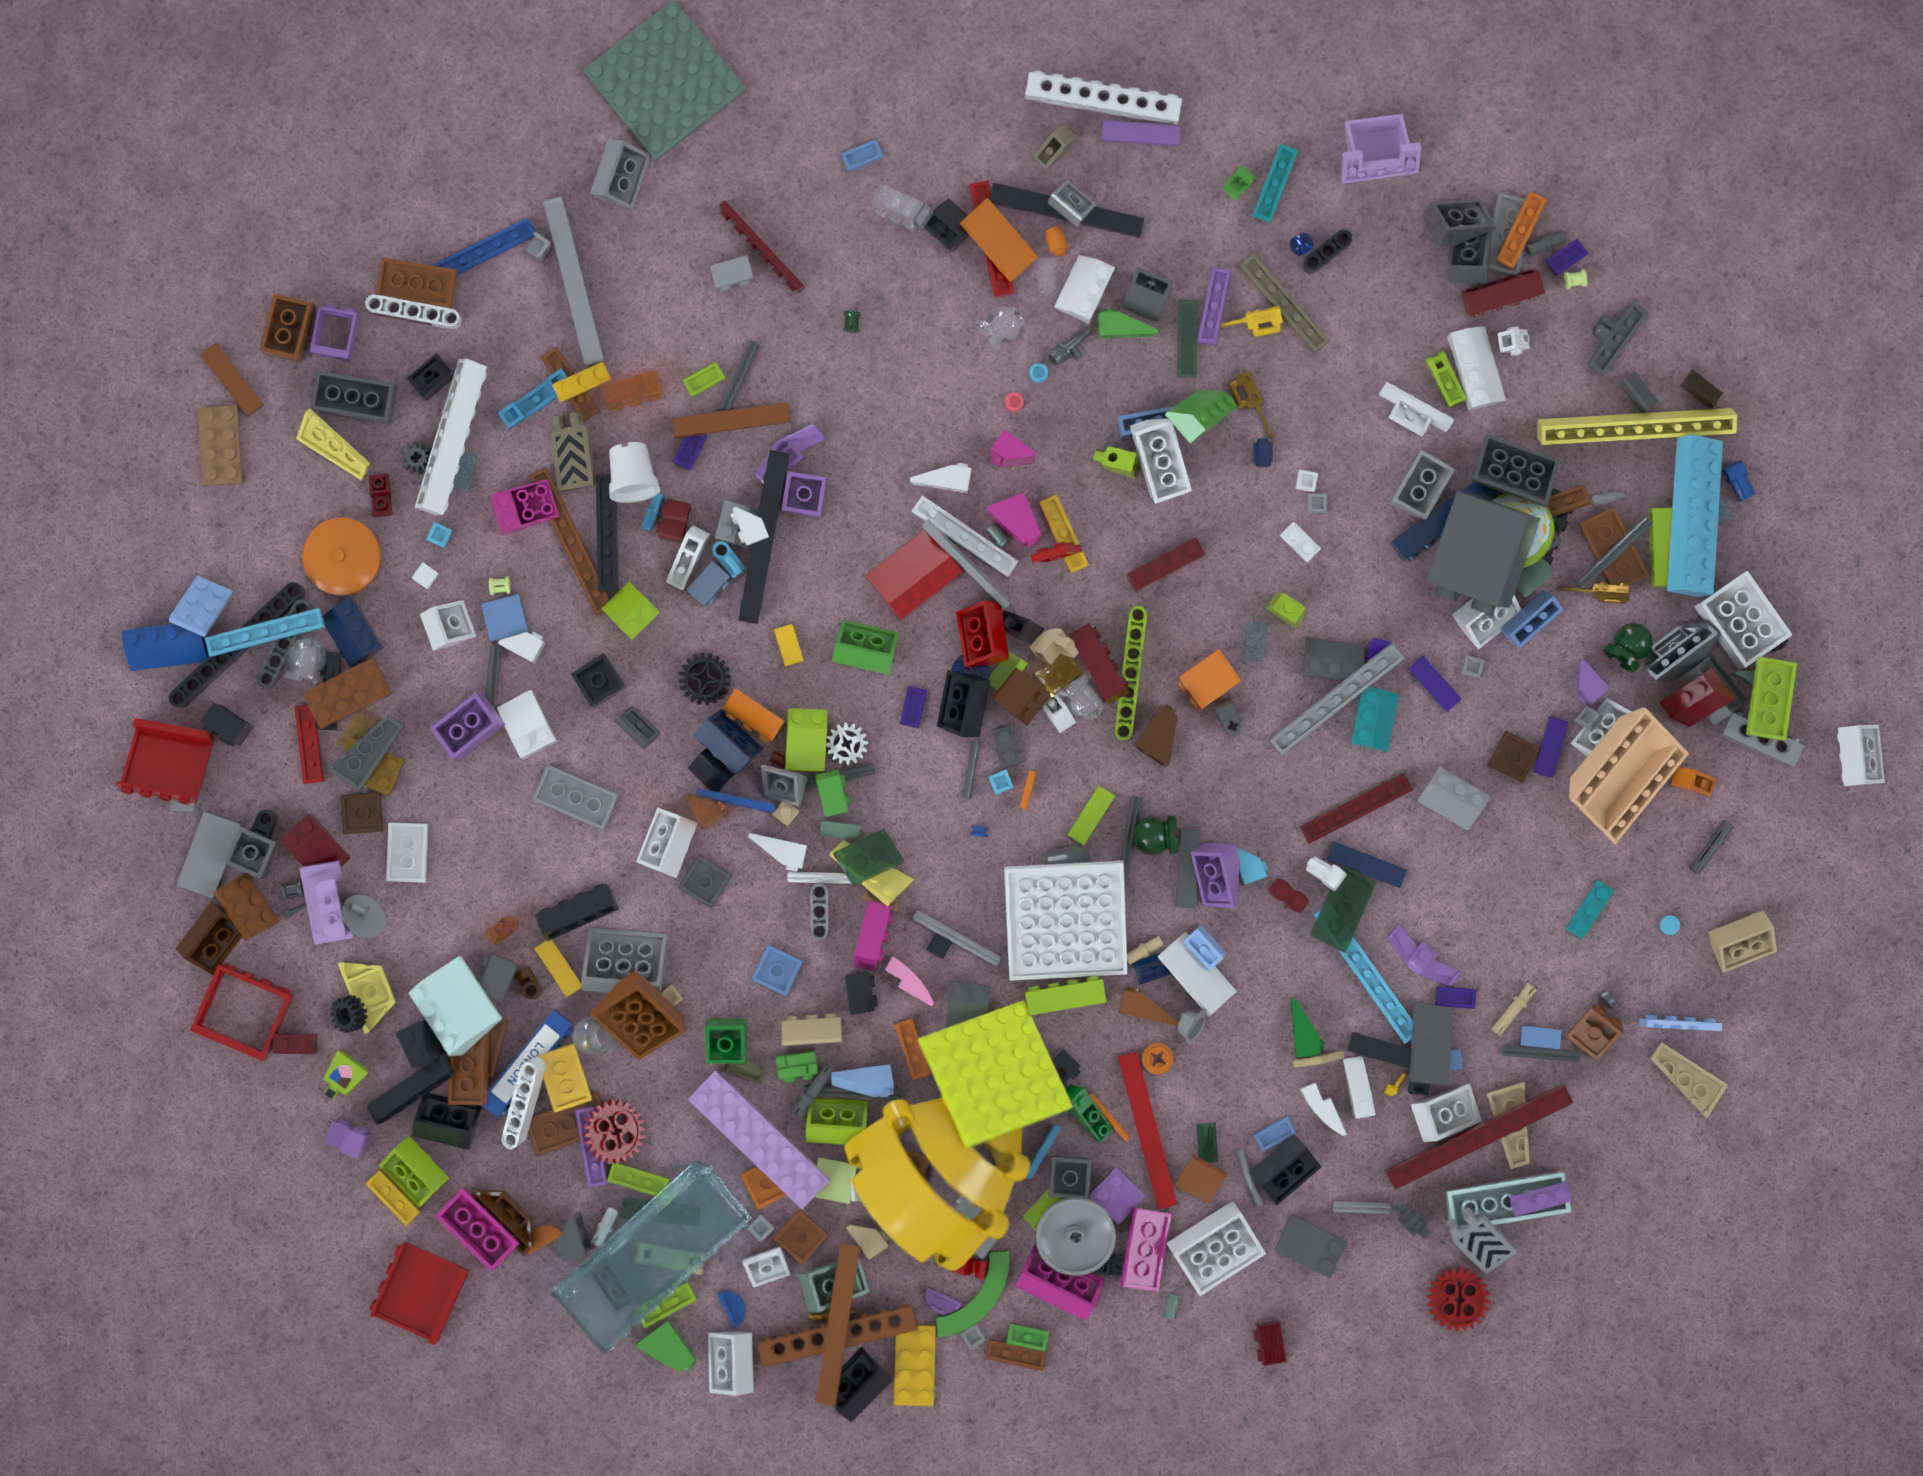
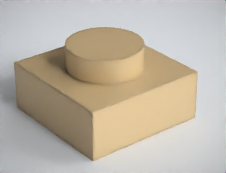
[772,802,800,827]

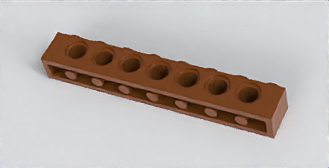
[758,1303,919,1367]

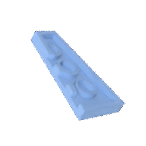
[1639,1015,1722,1031]

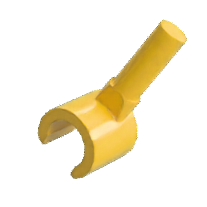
[1384,1073,1407,1097]

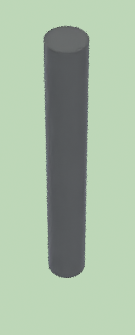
[962,740,980,799]

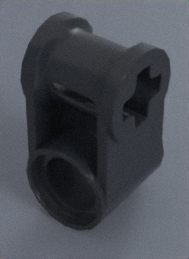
[250,810,278,839]

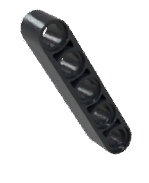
[367,1056,455,1124]

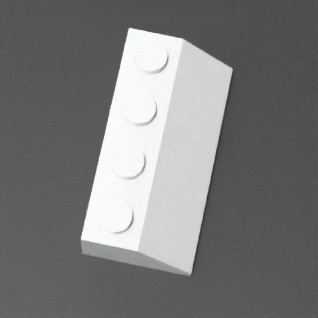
[1447,326,1506,411]
[1130,419,1192,504]

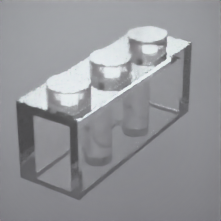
[870,184,933,232]

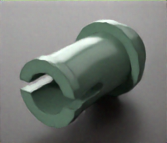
[986,523,1010,548]
[1163,1293,1181,1319]

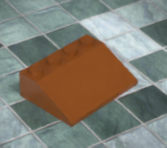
[590,970,686,1060]

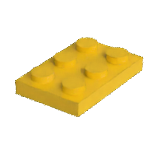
[536,1043,592,1113]

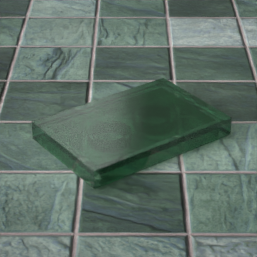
[833,829,904,887]

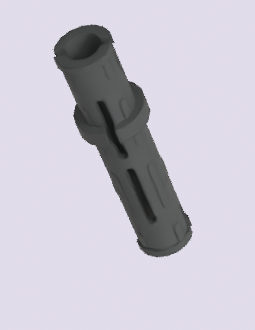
[1689,820,1734,875]
[791,1063,836,1119]

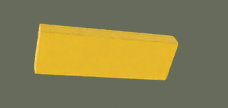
[534,940,582,998]
[365,1170,421,1226]

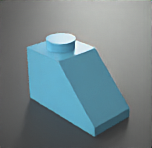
[1236,847,1268,885]

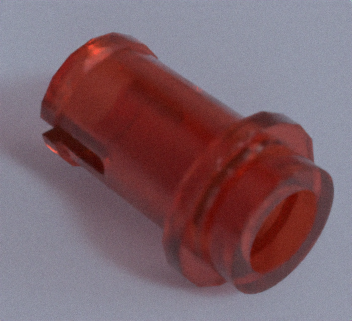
[769,751,785,769]

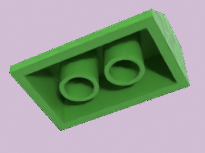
[832,620,899,675]

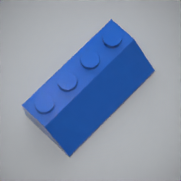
[122,624,209,671]

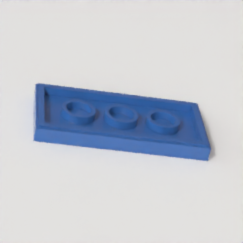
[696,788,775,813]

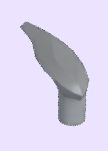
[1590,492,1625,505]

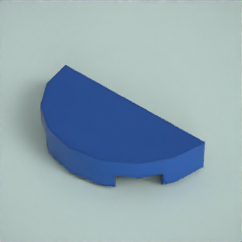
[717,1291,746,1329]

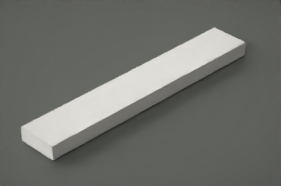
[911,495,1019,577]

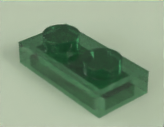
[1196,1122,1218,1163]

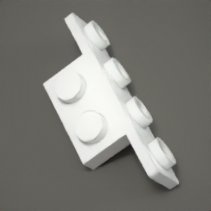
[1379,382,1454,436]

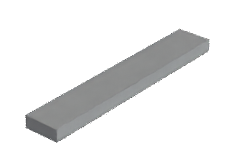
[922,519,1012,608]

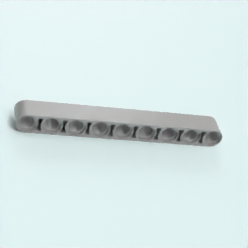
[543,195,605,366]

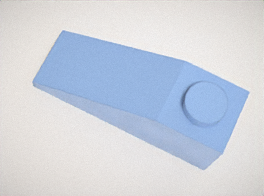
[831,1064,894,1098]

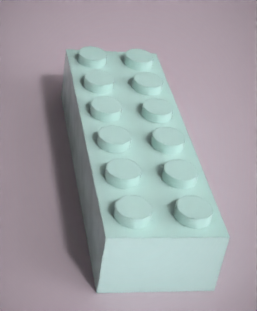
[1444,1171,1571,1228]

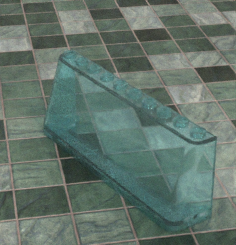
[551,1161,752,1354]

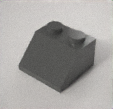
[476,952,518,1002]

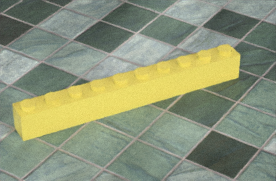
[1537,408,1737,445]

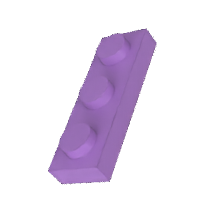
[1509,1181,1573,1217]

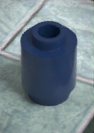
[1253,438,1273,467]

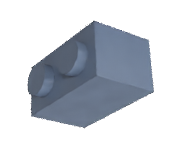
[687,561,731,607]

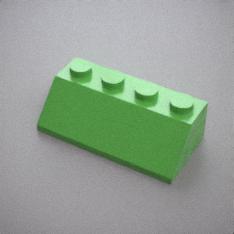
[1165,389,1238,444]

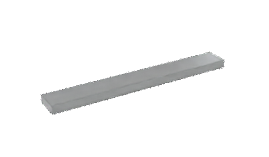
[1269,642,1405,755]

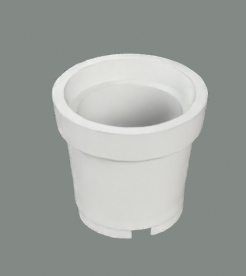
[609,442,660,503]

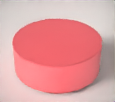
[1005,392,1024,412]

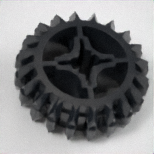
[678,652,731,705]

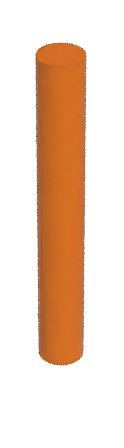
[1089,1092,1131,1142]

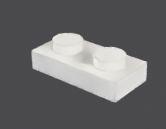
[1280,521,1321,563]

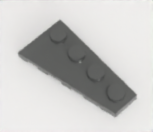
[327,715,405,791]

